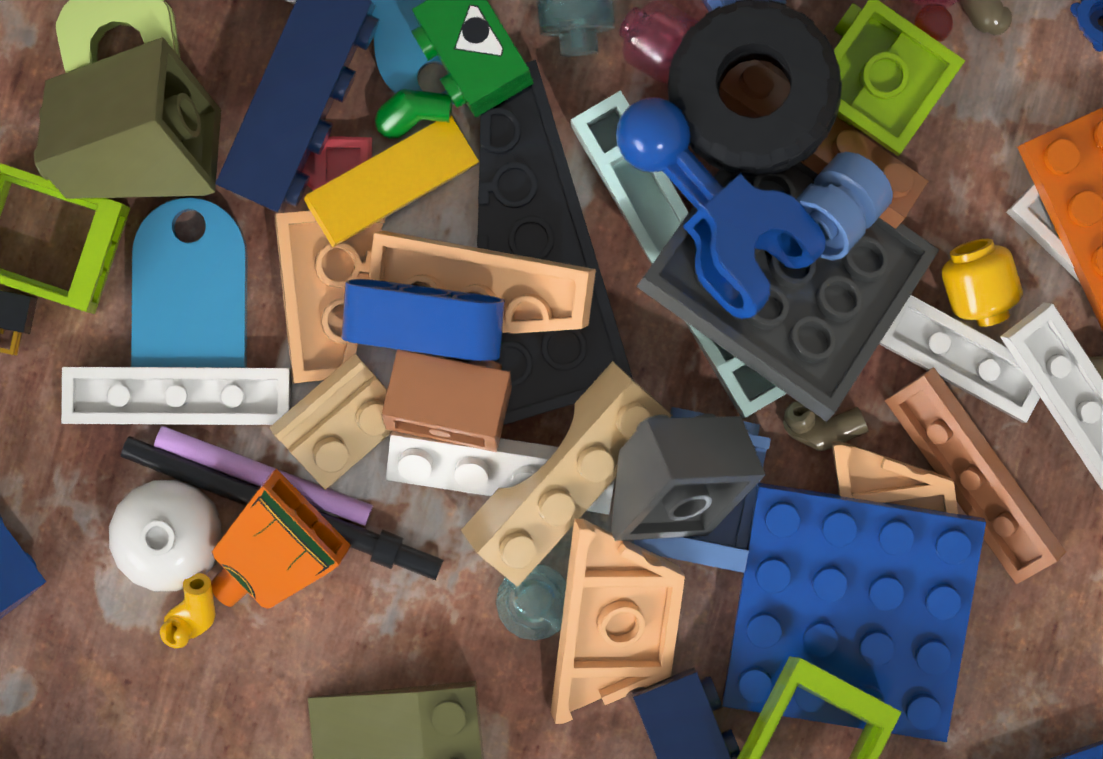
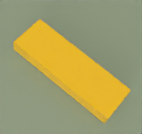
[304,116,479,247]

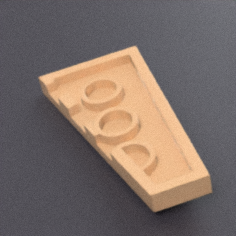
[369,231,596,334]

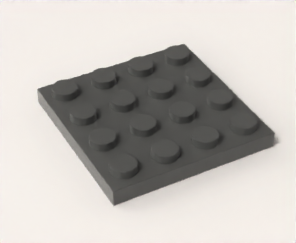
[636,162,939,422]

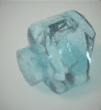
[537,0,616,57]
[496,563,567,641]

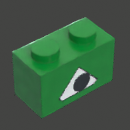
[411,0,534,118]

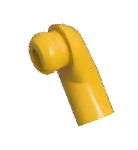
[160,573,216,648]

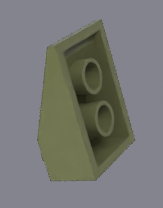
[308,681,484,759]

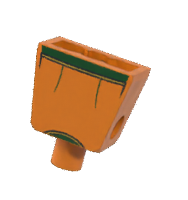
[211,468,351,609]

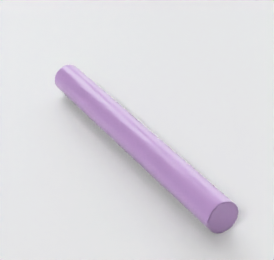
[154,426,373,526]

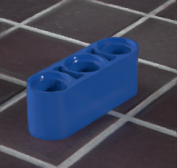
[342,279,505,361]

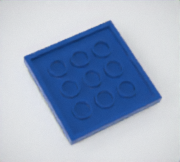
[722,483,986,742]

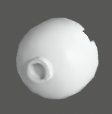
[109,480,223,592]

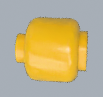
[942,238,1023,327]

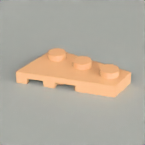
[275,210,386,384]

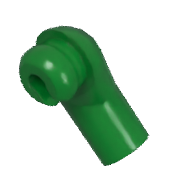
[375,89,453,139]

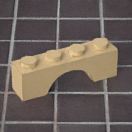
[461,361,672,587]

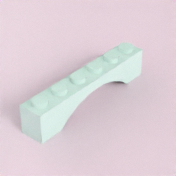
[571,90,787,418]

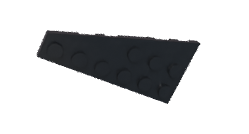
[477,60,633,425]

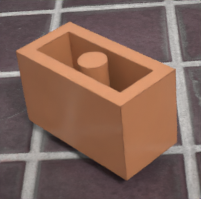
[382,349,512,452]

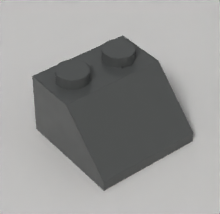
[611,413,765,541]

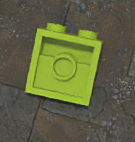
[833,0,966,156]

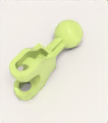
[56,0,180,73]

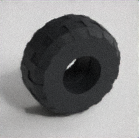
[667,0,842,177]

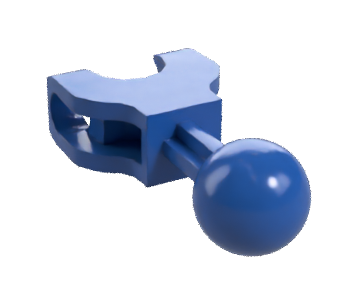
[616,98,826,318]

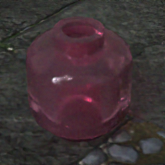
[619,0,699,84]

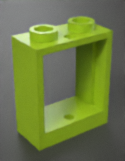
[0,163,130,314]
[737,656,902,759]

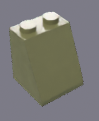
[34,37,221,199]

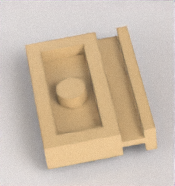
[269,353,391,490]

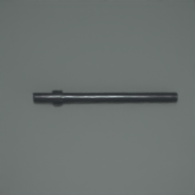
[121,436,444,581]

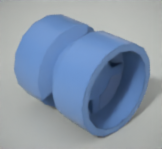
[796,152,893,260]

